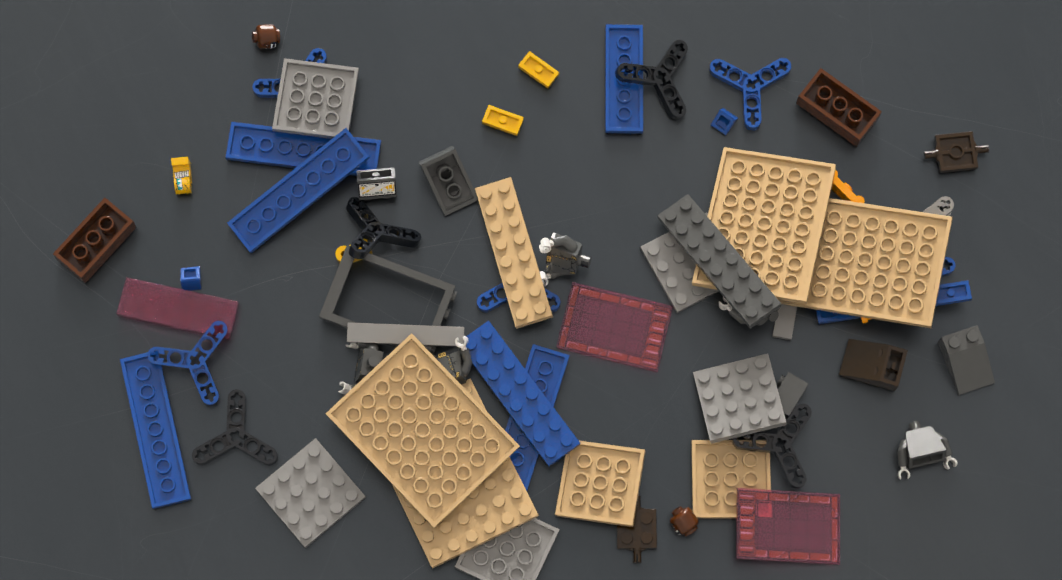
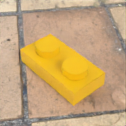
[518,51,559,89]
[482,105,524,136]

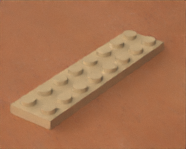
[475,177,553,329]

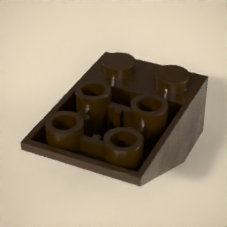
[839,339,908,391]

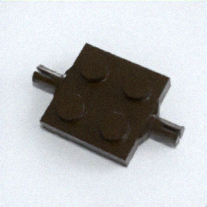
[924,131,989,173]
[617,496,657,563]

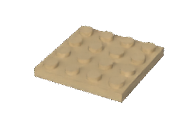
[691,440,772,519]
[555,441,646,527]

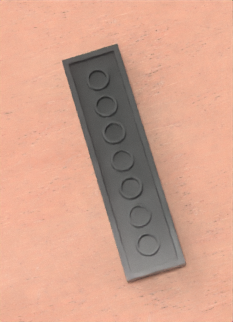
[657,194,781,329]

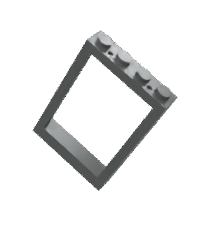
[319,245,457,355]

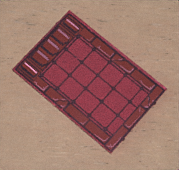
[556,282,673,372]
[736,488,840,565]

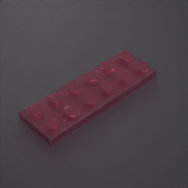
[116,277,239,340]

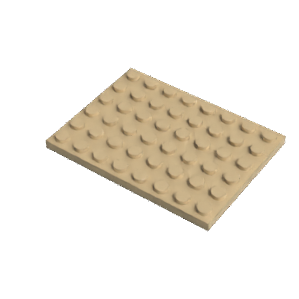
[692,147,836,305]
[779,198,953,329]
[326,333,520,528]
[392,378,539,569]

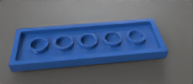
[605,24,643,134]

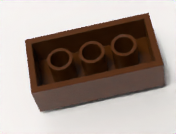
[796,68,882,147]
[53,198,137,283]

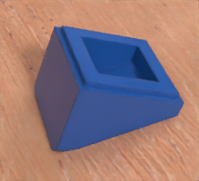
[711,108,738,135]
[180,266,201,291]

